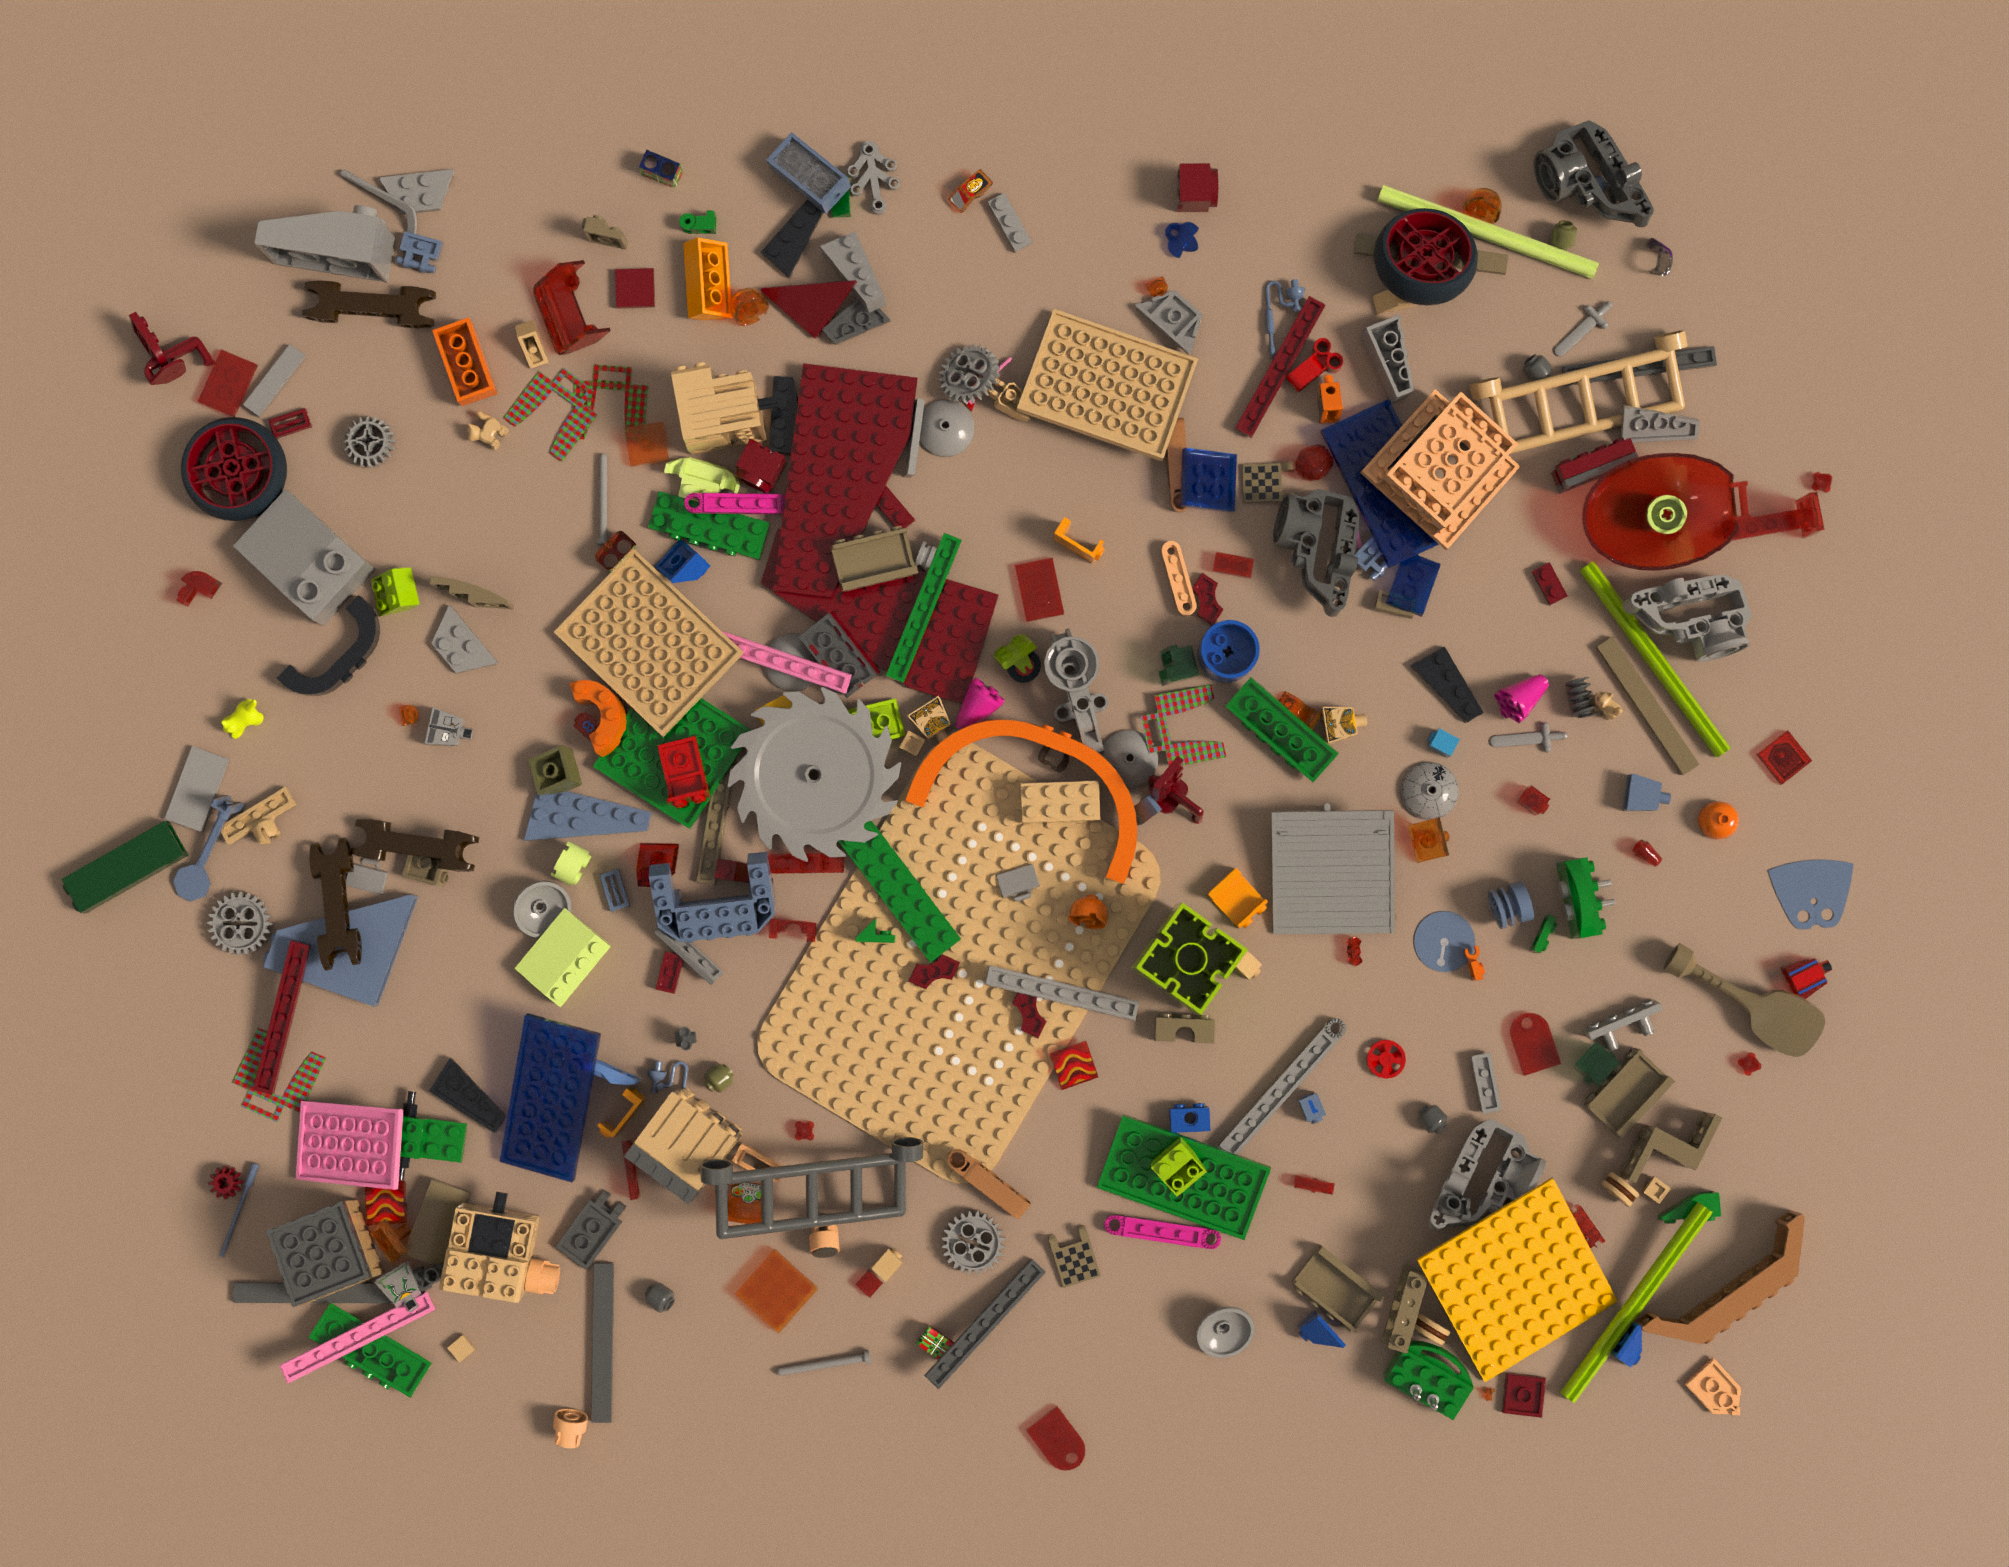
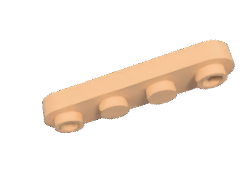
[1161,541,1196,616]

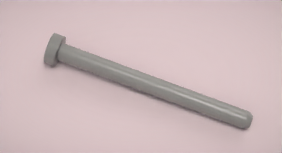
[596,453,609,546]
[777,1350,871,1376]

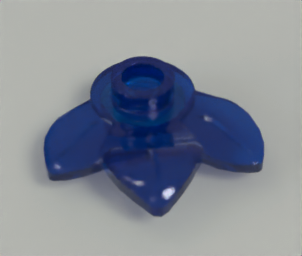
[1165,222,1199,258]

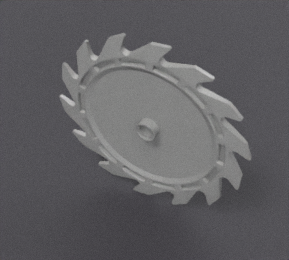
[728,687,901,862]

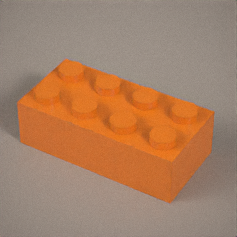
[432,317,498,407]

